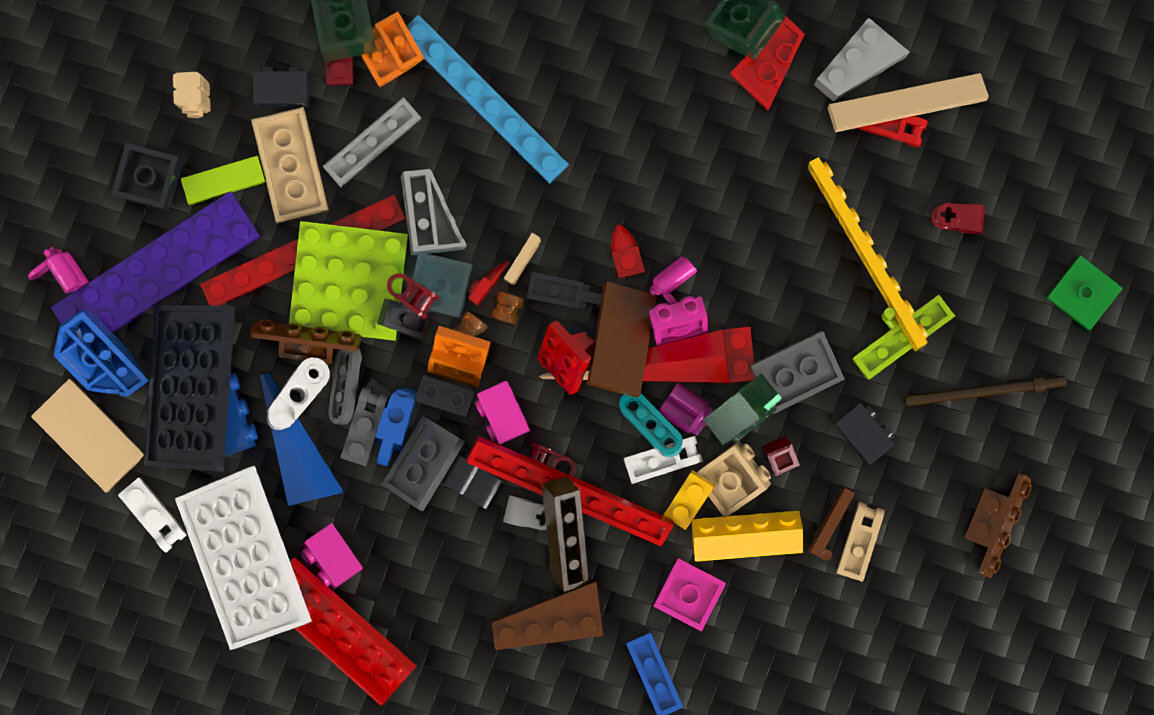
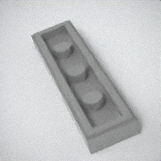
[323,97,422,187]

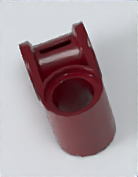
[931,203,985,234]
[387,273,440,319]
[529,442,577,477]

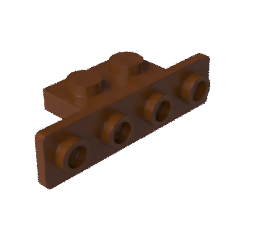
[250,320,361,364]
[965,473,1032,578]

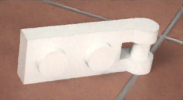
[624,436,703,484]
[118,478,187,552]

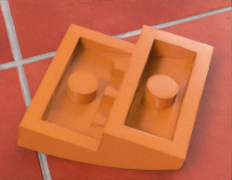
[353,12,425,88]
[427,326,490,388]

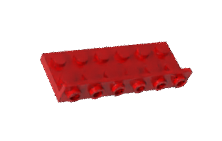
[290,557,417,705]

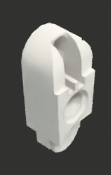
[266,358,330,430]

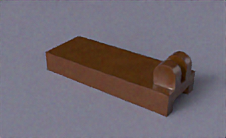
[808,488,855,560]

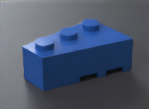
[225,373,258,456]

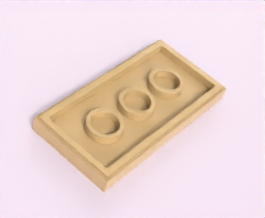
[251,107,329,224]
[31,379,145,493]

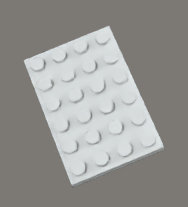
[175,466,311,650]

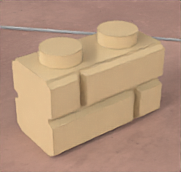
[173,72,211,118]

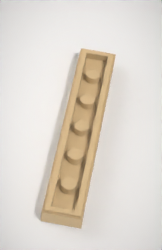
[828,73,989,132]

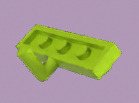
[852,295,955,380]

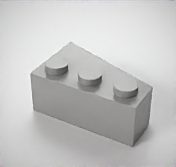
[814,18,910,101]
[401,169,467,256]

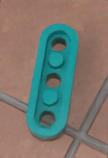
[619,394,683,457]

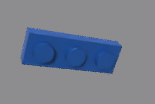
[626,632,683,715]

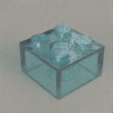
[412,252,473,319]

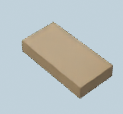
[504,233,541,285]

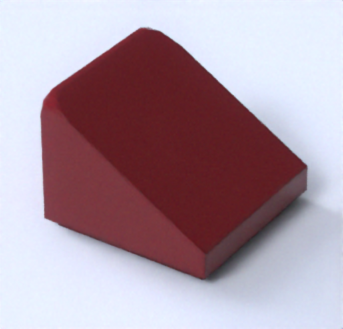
[762,436,800,476]

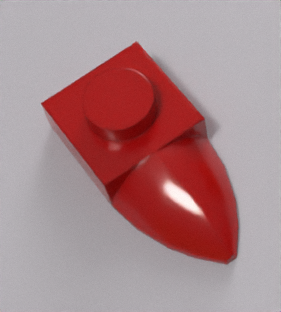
[611,224,645,279]
[468,261,509,306]

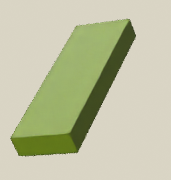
[181,156,266,205]

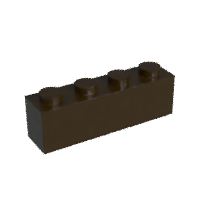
[542,476,589,592]

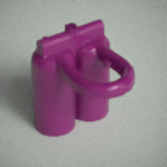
[659,383,714,436]

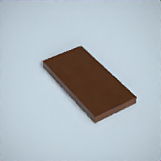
[587,281,657,398]

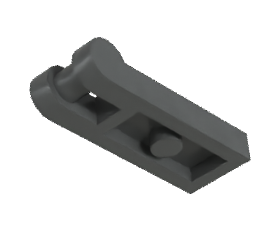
[340,387,389,466]

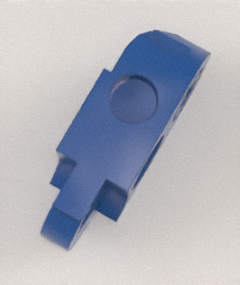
[376,387,418,467]

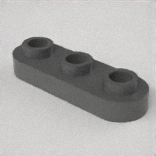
[328,348,362,425]

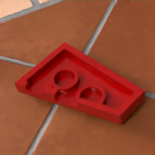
[730,16,805,111]

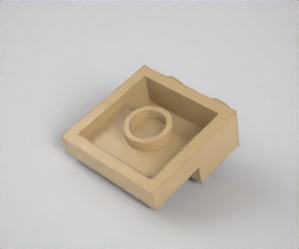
[696,441,771,517]

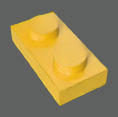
[663,470,715,530]

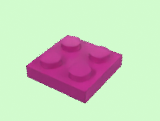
[653,558,726,631]

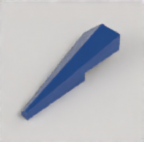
[260,373,343,506]

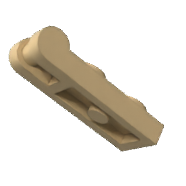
[836,501,885,582]

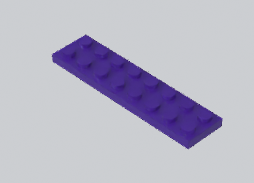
[51,191,261,333]

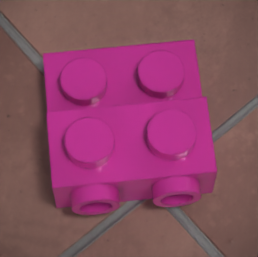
[649,296,708,346]

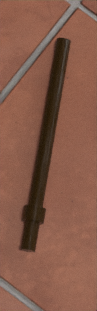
[904,376,1066,407]

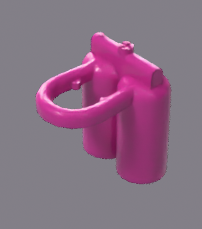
[28,247,89,294]
[650,256,697,305]

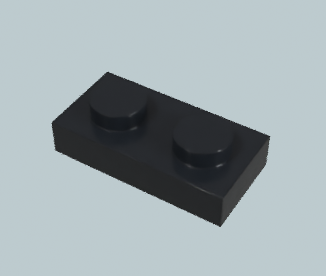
[377,299,432,339]

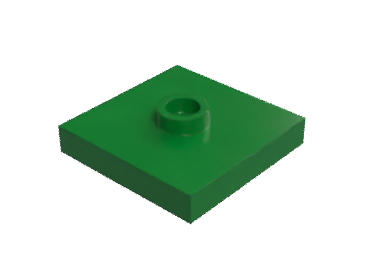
[1046,255,1123,331]

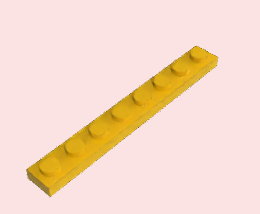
[808,157,928,351]

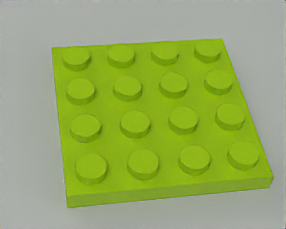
[289,221,408,341]

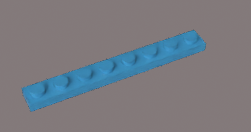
[406,15,569,184]

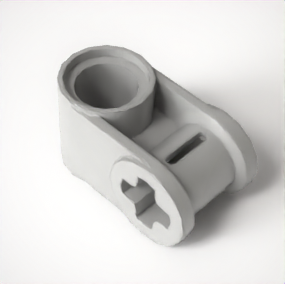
[503,495,547,530]

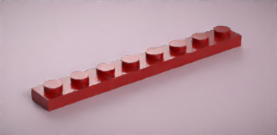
[200,195,406,306]
[466,436,674,546]

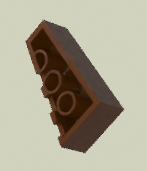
[492,580,603,650]

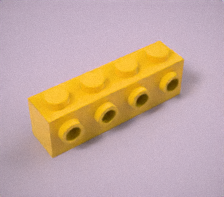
[692,511,803,562]

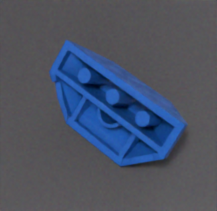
[53,309,149,397]

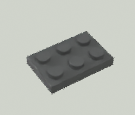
[749,330,845,414]
[381,416,465,511]

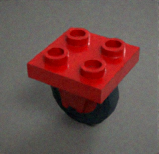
[537,321,596,395]

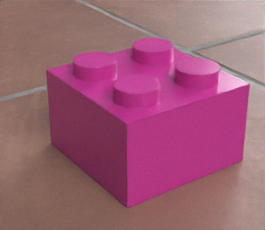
[475,381,530,444]
[299,523,363,590]

